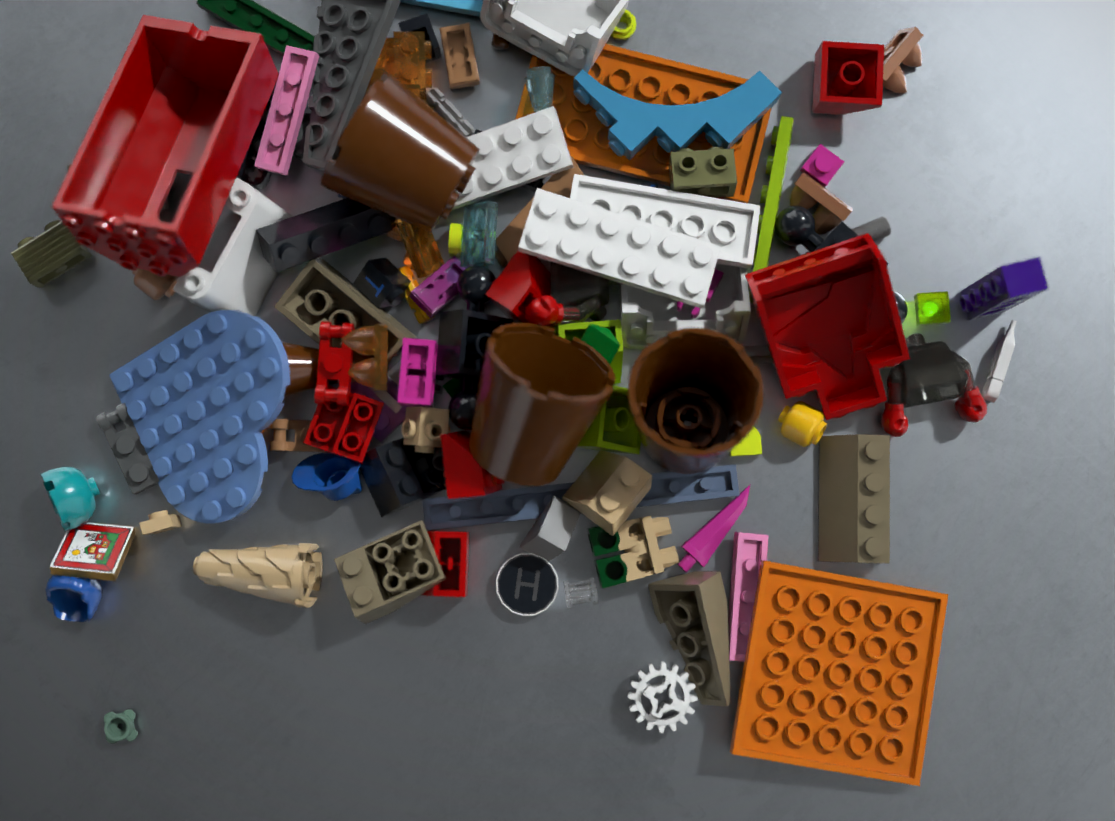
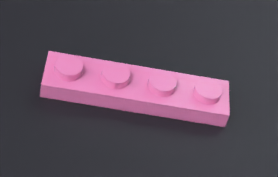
[254,45,319,176]
[728,532,769,662]

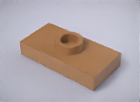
[439,23,480,90]

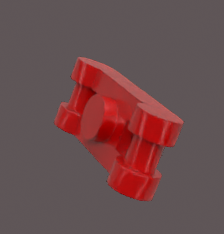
[314,321,355,406]

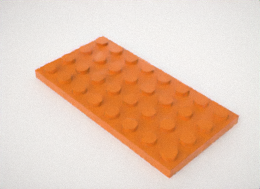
[515,44,777,203]

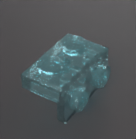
[460,200,498,268]

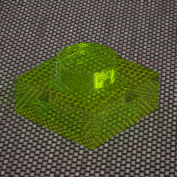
[914,291,951,326]

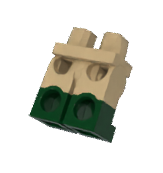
[586,516,679,589]

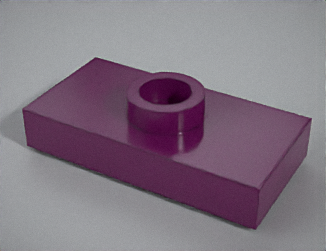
[409,256,466,318]

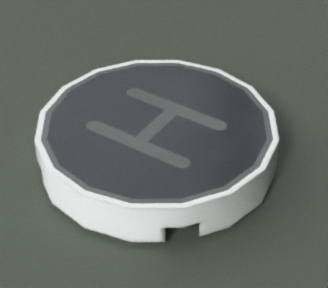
[496,553,559,616]

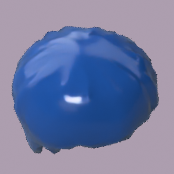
[45,575,102,622]

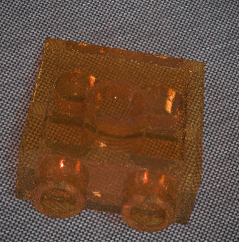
[364,32,432,100]

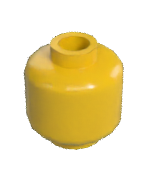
[778,401,828,447]

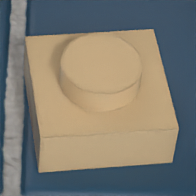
[139,510,182,535]

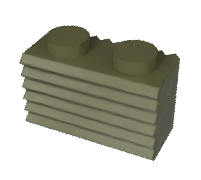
[11,220,92,288]

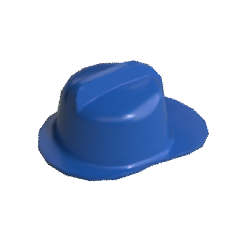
[292,453,362,501]

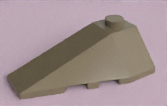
[648,571,731,707]

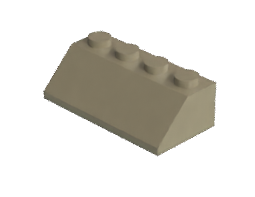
[274,258,418,387]
[818,434,890,563]

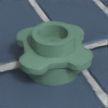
[104,709,138,744]

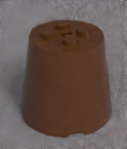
[321,72,480,233]
[469,323,615,486]
[628,328,764,474]

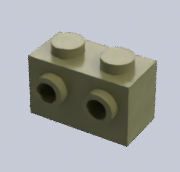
[668,147,737,198]

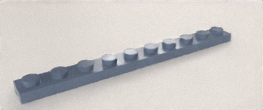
[422,464,740,531]

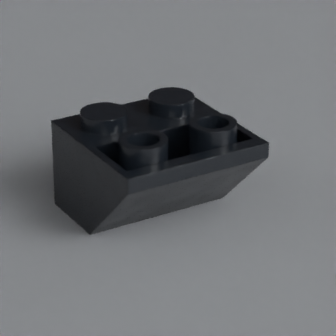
[359,438,445,518]

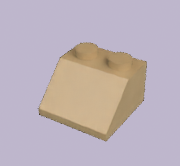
[562,450,653,536]

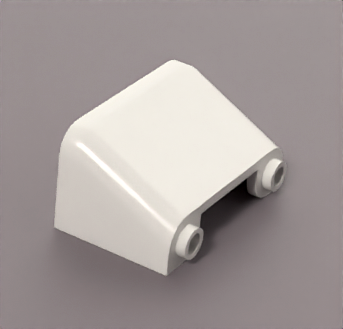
[480,0,629,77]
[173,178,293,317]
[619,263,751,349]

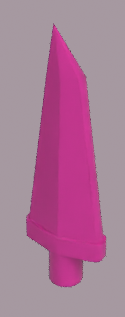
[677,485,750,573]

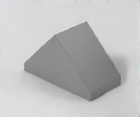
[520,495,581,561]

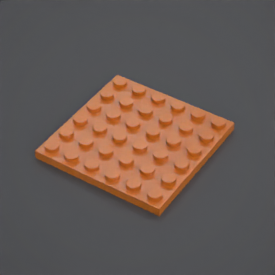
[729,560,948,786]

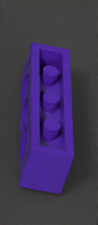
[959,257,1049,321]

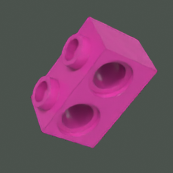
[397,338,438,408]

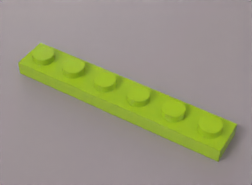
[748,116,793,303]

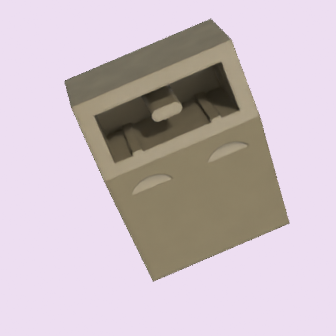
[334,520,446,624]

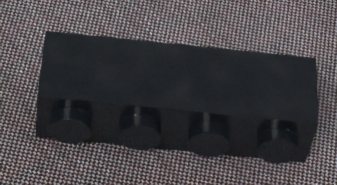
[256,198,393,273]

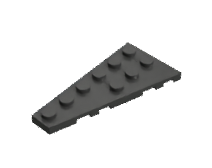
[303,0,400,171]

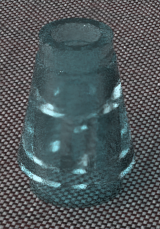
[524,66,555,113]

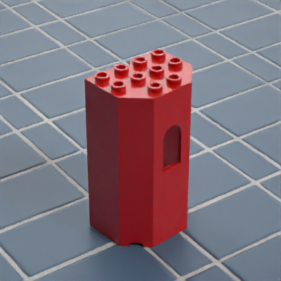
[51,15,279,277]

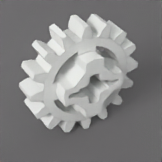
[627,661,698,733]

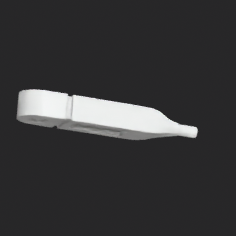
[982,320,1017,403]

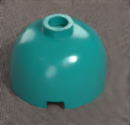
[40,467,100,532]

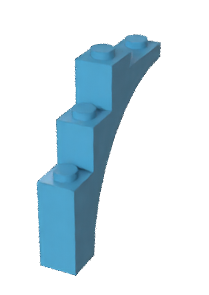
[573,69,782,161]

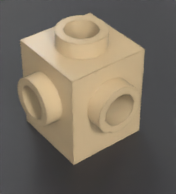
[402,407,450,454]

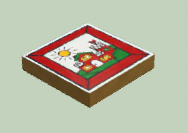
[49,522,136,581]

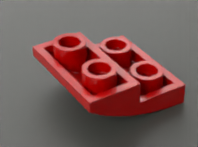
[303,385,385,463]

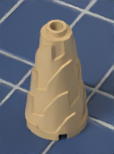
[193,543,323,608]

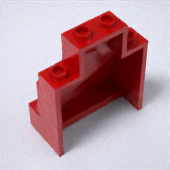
[745,233,910,420]

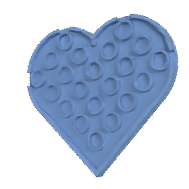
[109,310,290,524]

